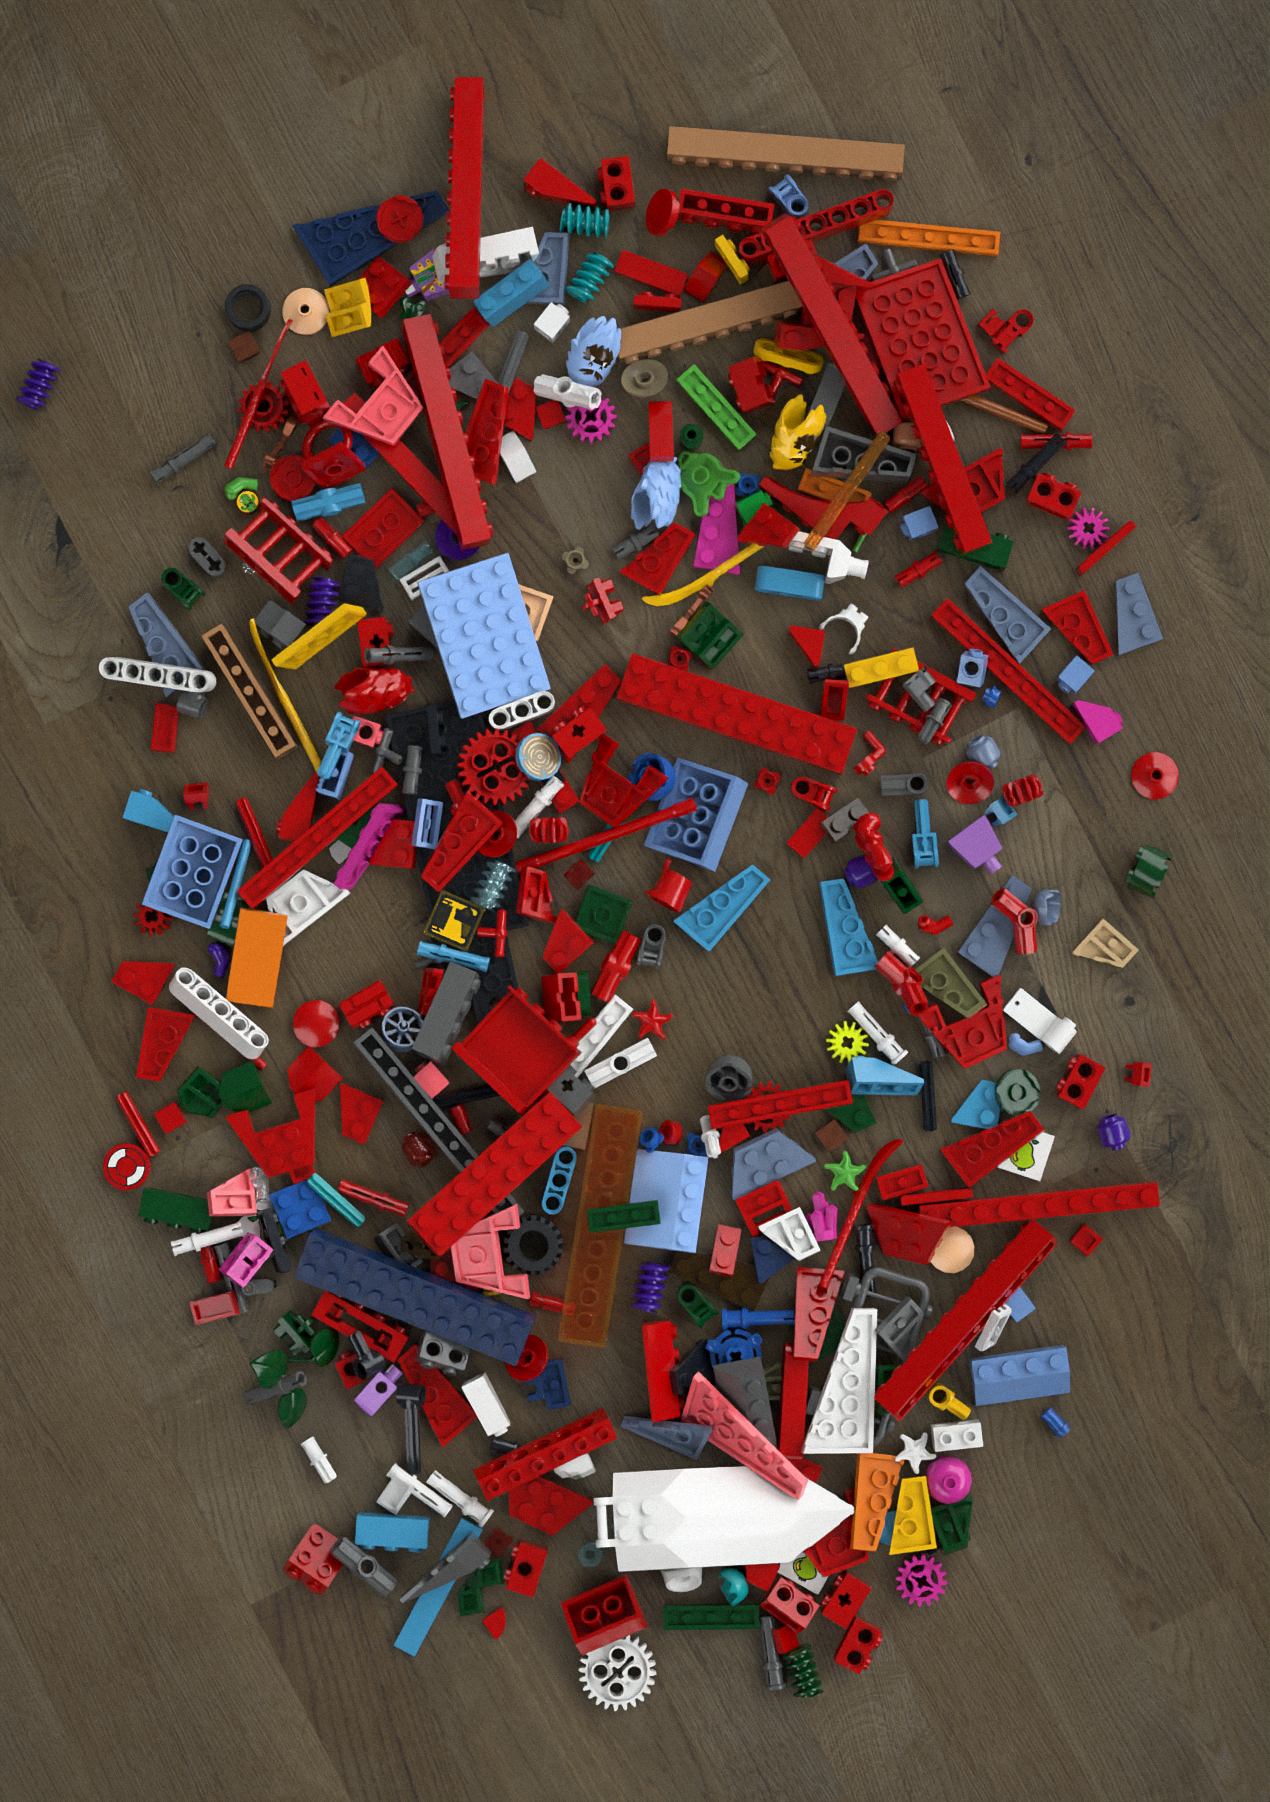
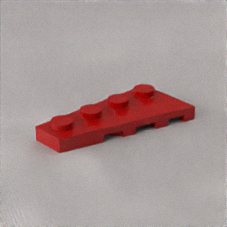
[466,379,509,485]
[421,791,503,892]

